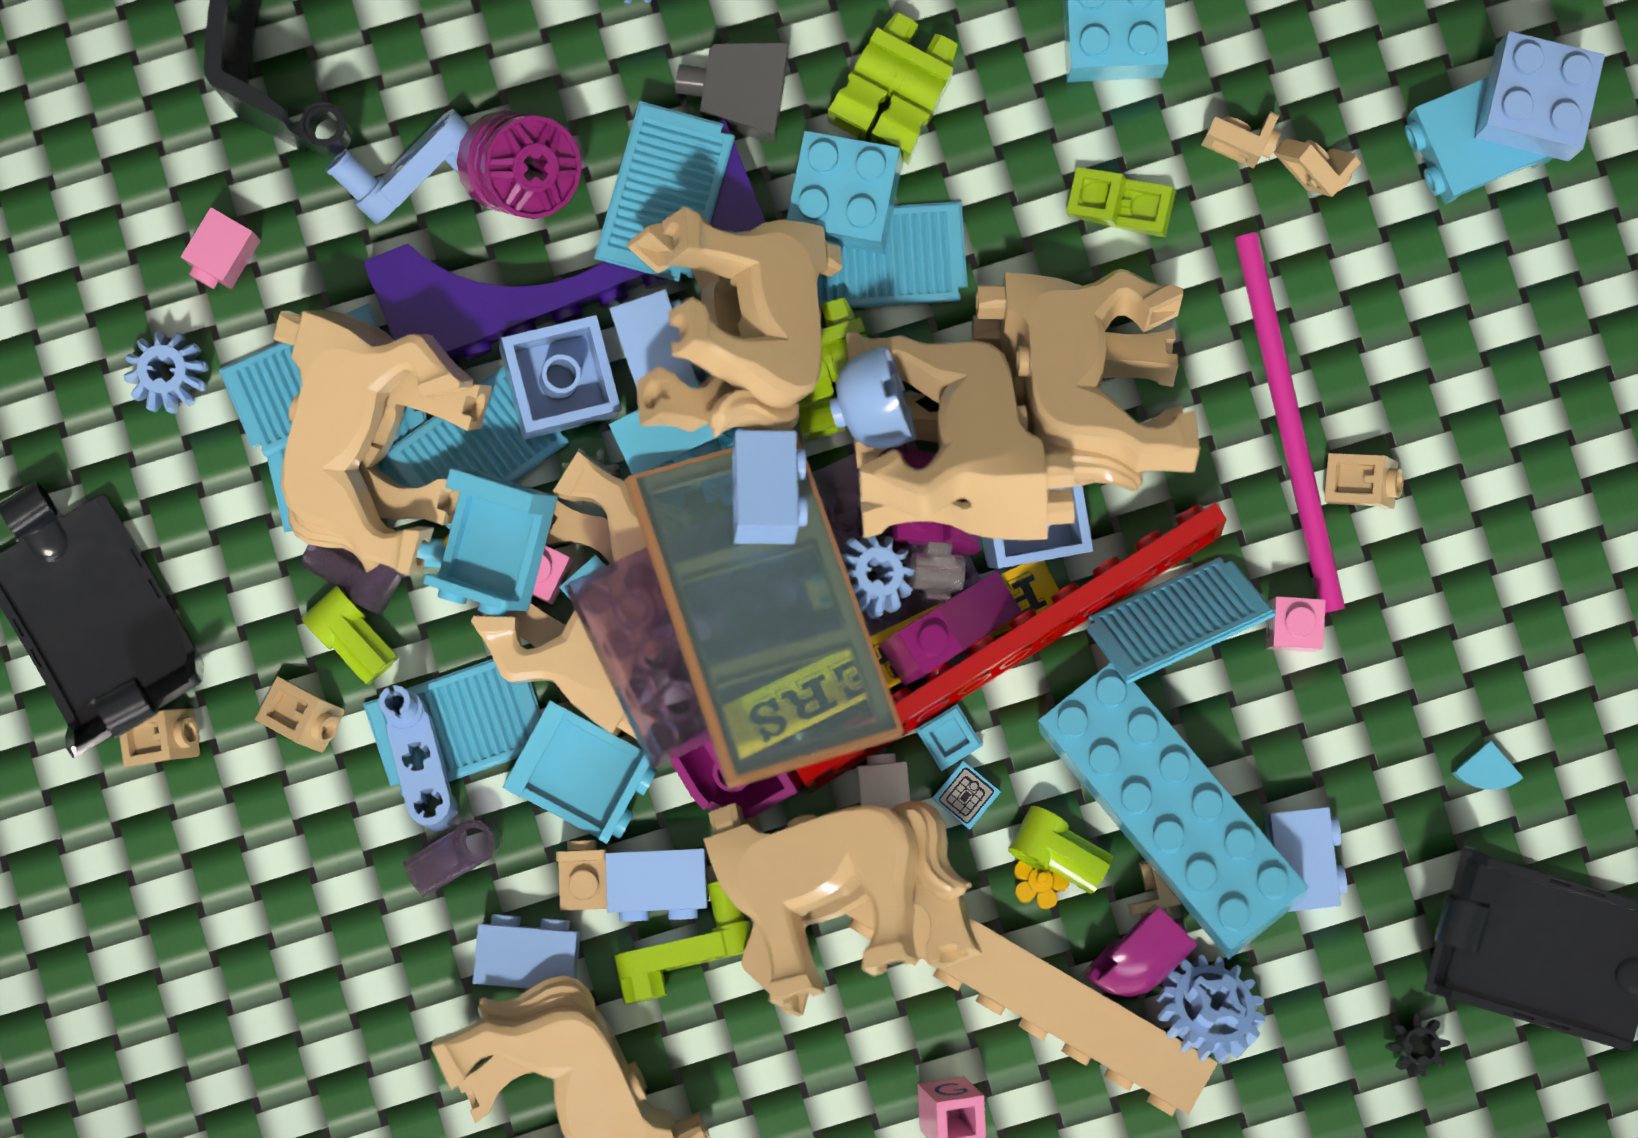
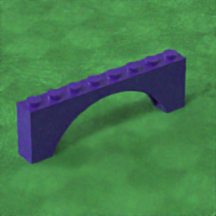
[363,119,766,360]

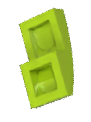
[1066,167,1176,238]

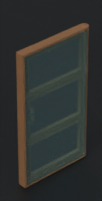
[624,430,904,788]

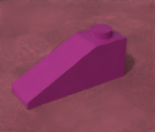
[879,570,1022,686]

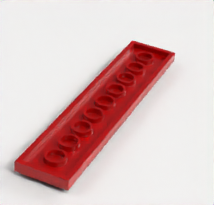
[795,503,1227,794]

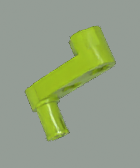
[614,881,752,1005]

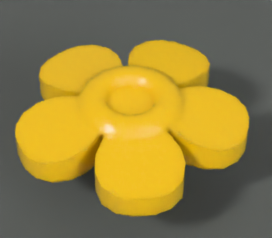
[1014,861,1069,910]

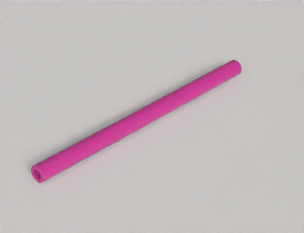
[1235,233,1345,613]

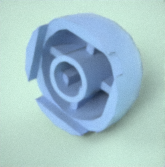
[829,346,917,449]

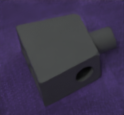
[675,43,789,144]

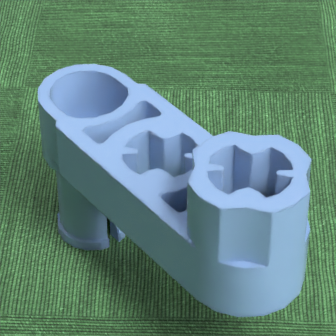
[325,109,471,224]
[379,685,459,832]

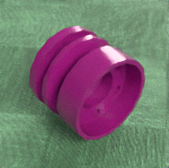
[457,110,582,219]

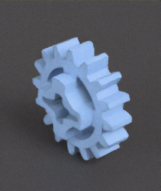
[1156,955,1266,1063]

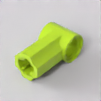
[301,585,399,685]
[1008,806,1113,894]

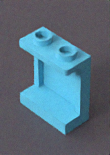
[1405,77,1553,204]
[423,468,558,617]
[502,701,657,844]

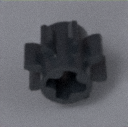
[1385,1013,1451,1077]

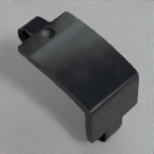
[204,0,352,156]
[0,481,205,758]
[1424,846,1638,1051]

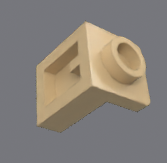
[1201,111,1282,169]
[1273,138,1361,197]
[1324,453,1404,509]
[255,676,344,753]
[120,708,200,767]
[556,840,608,911]
[1127,861,1181,917]

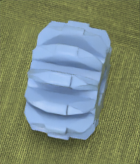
[124,331,209,414]
[840,535,915,619]

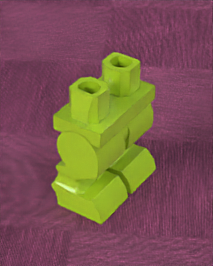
[827,12,958,165]
[798,298,867,443]

